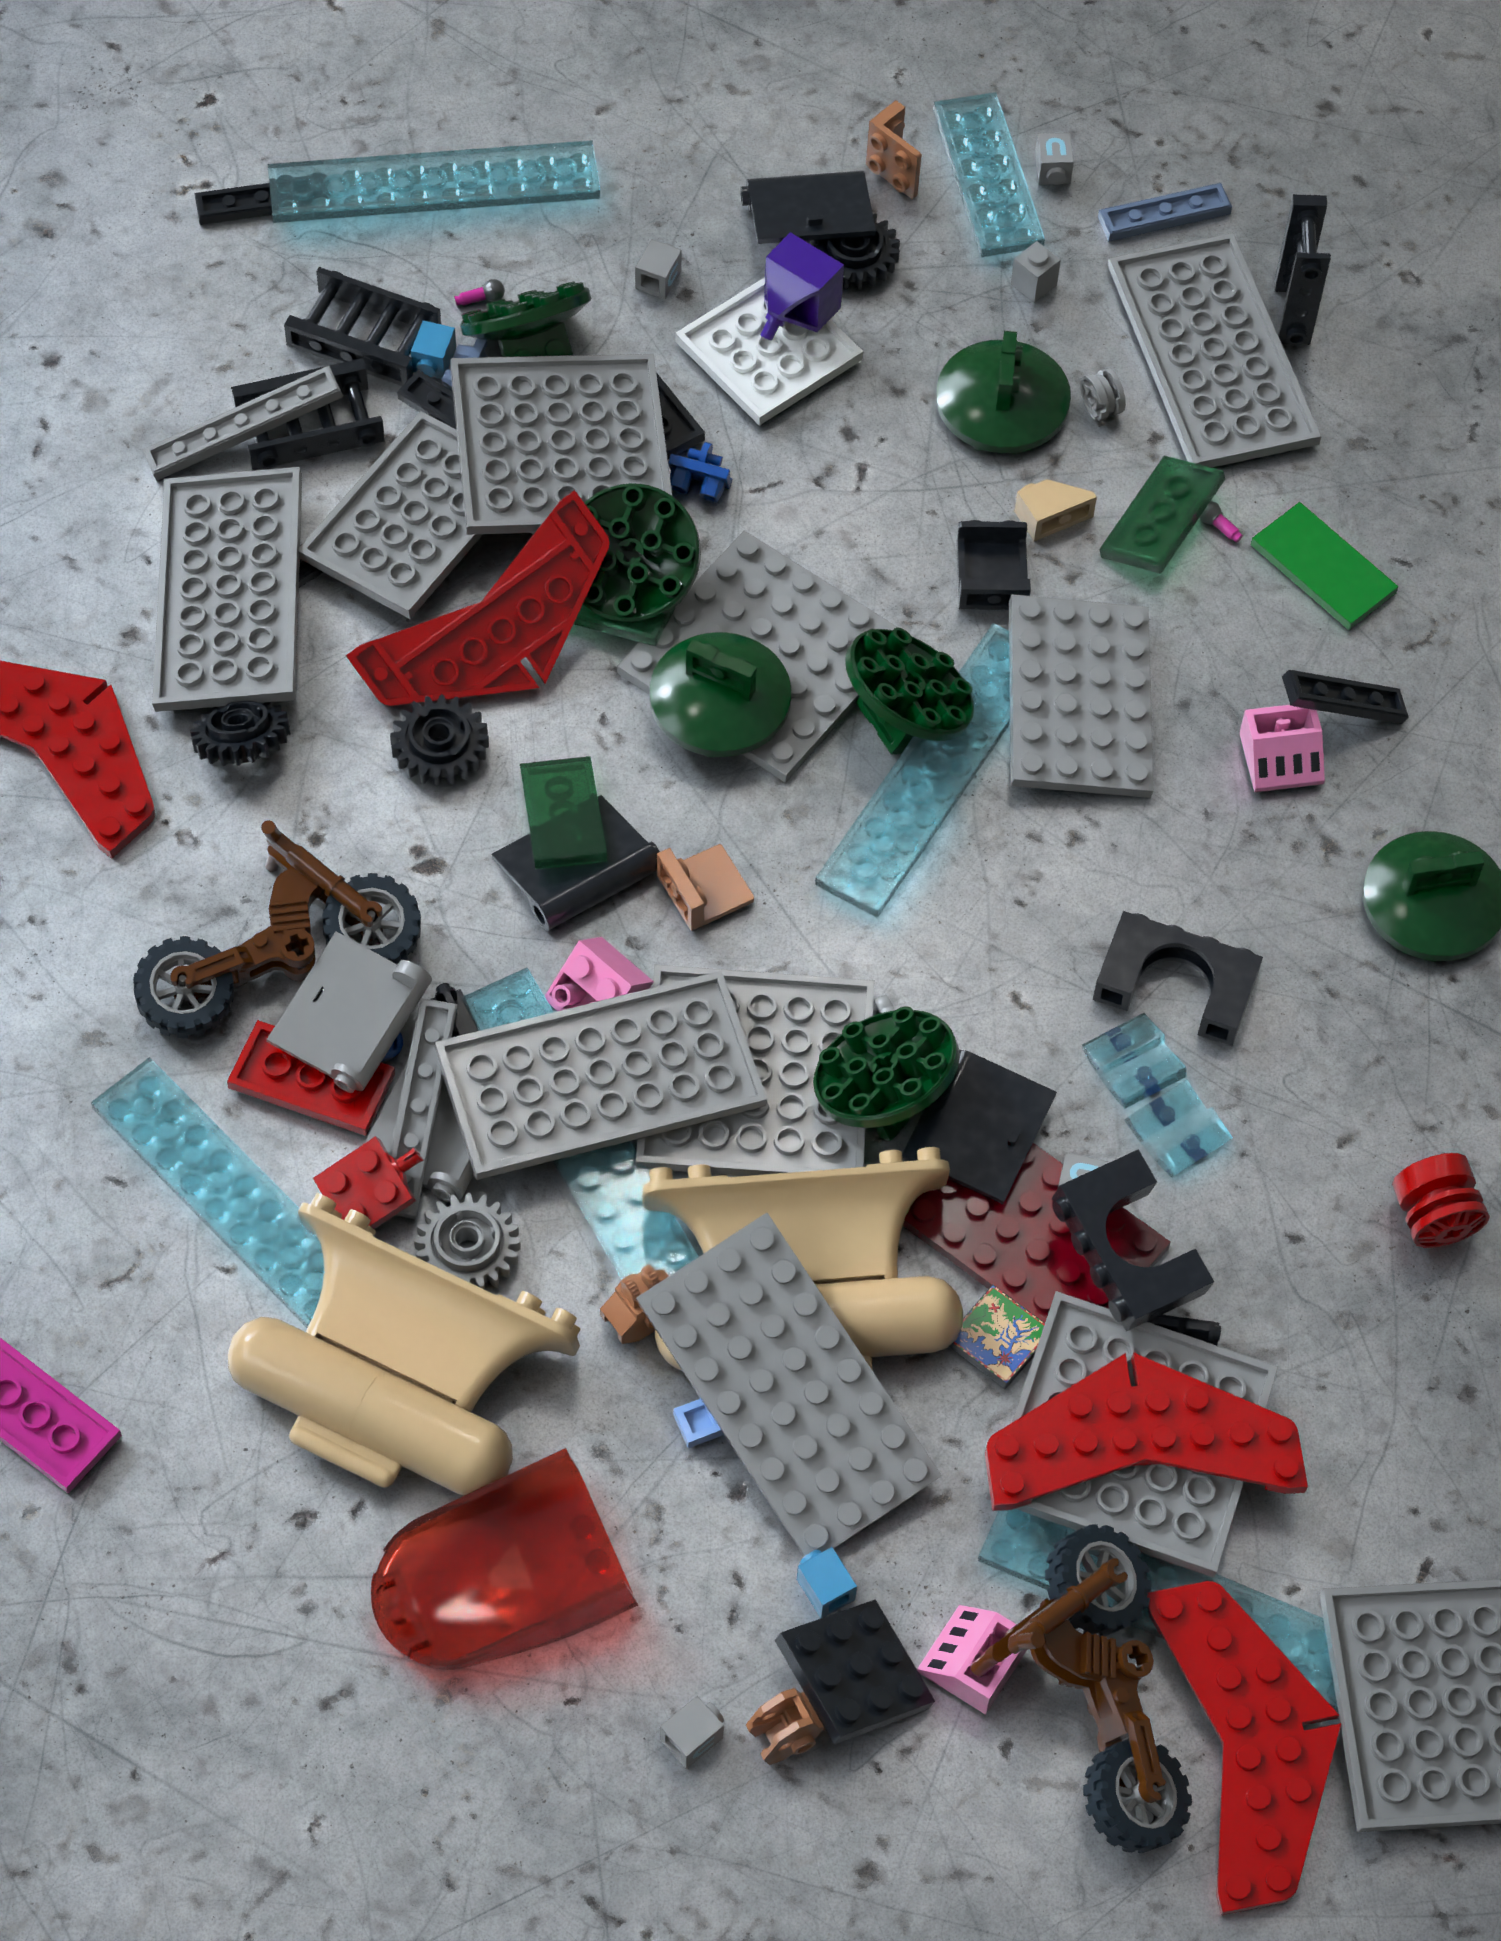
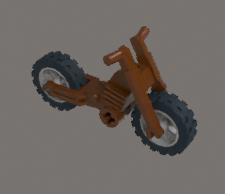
[133,820,421,1039]
[971,1524,1192,1853]

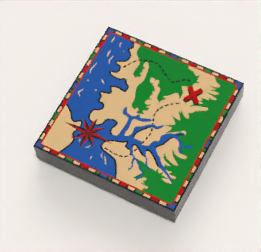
[949,1285,1045,1389]

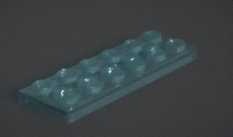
[933,92,1045,258]

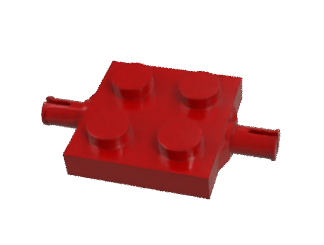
[313,1136,423,1229]

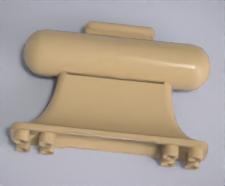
[642,1147,963,1371]
[228,1193,580,1497]

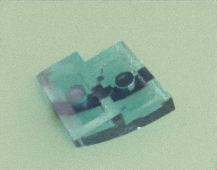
[1082,1013,1187,1109]
[1124,1079,1233,1177]

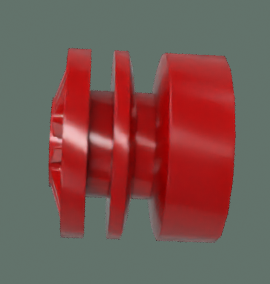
[1392,1153,1490,1248]

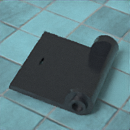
[740,171,876,244]
[491,795,660,931]
[902,1050,1057,1204]

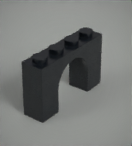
[1093,911,1263,1047]
[1052,1149,1214,1332]

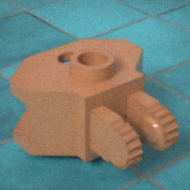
[600,1264,669,1344]
[746,1688,825,1765]

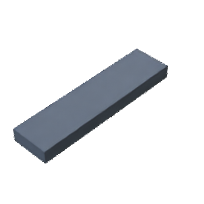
[1098,183,1232,242]

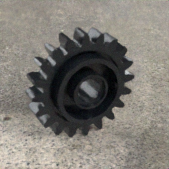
[810,213,900,290]
[390,694,489,787]
[190,701,291,766]

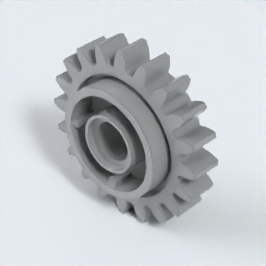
[414,1193,521,1290]

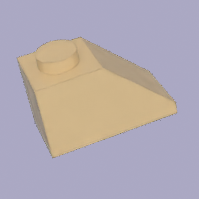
[1014,479,1097,541]

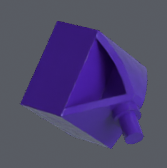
[760,232,844,341]

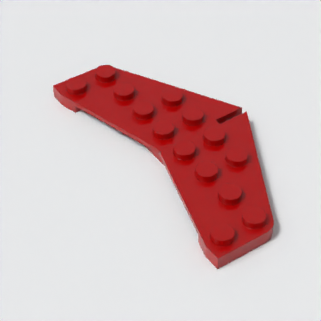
[346,490,609,706]
[0,660,155,859]
[985,1352,1308,1511]
[1147,1581,1341,1916]

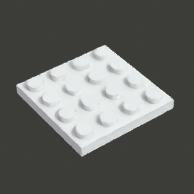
[675,277,863,426]

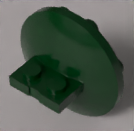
[459,281,592,357]
[936,331,1071,454]
[583,483,701,623]
[845,627,974,755]
[649,632,791,757]
[1362,831,1501,961]
[813,1006,960,1141]

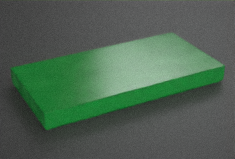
[1250,502,1399,630]

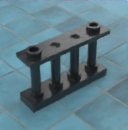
[1274,194,1331,345]
[284,267,441,386]
[231,358,385,471]

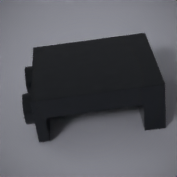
[956,520,1031,610]

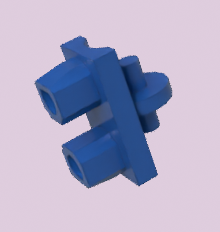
[668,442,733,503]

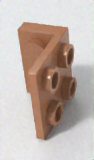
[866,100,922,199]
[657,844,754,931]

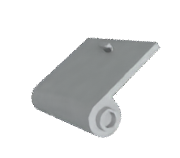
[266,931,432,1093]
[365,1060,474,1202]

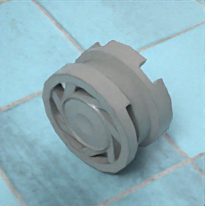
[1080,368,1126,421]

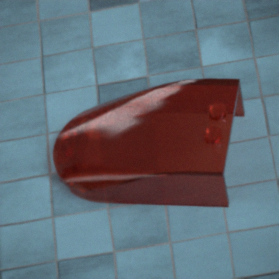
[371,1448,638,1670]

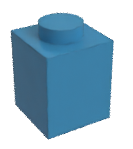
[411,321,456,379]
[796,1547,857,1618]

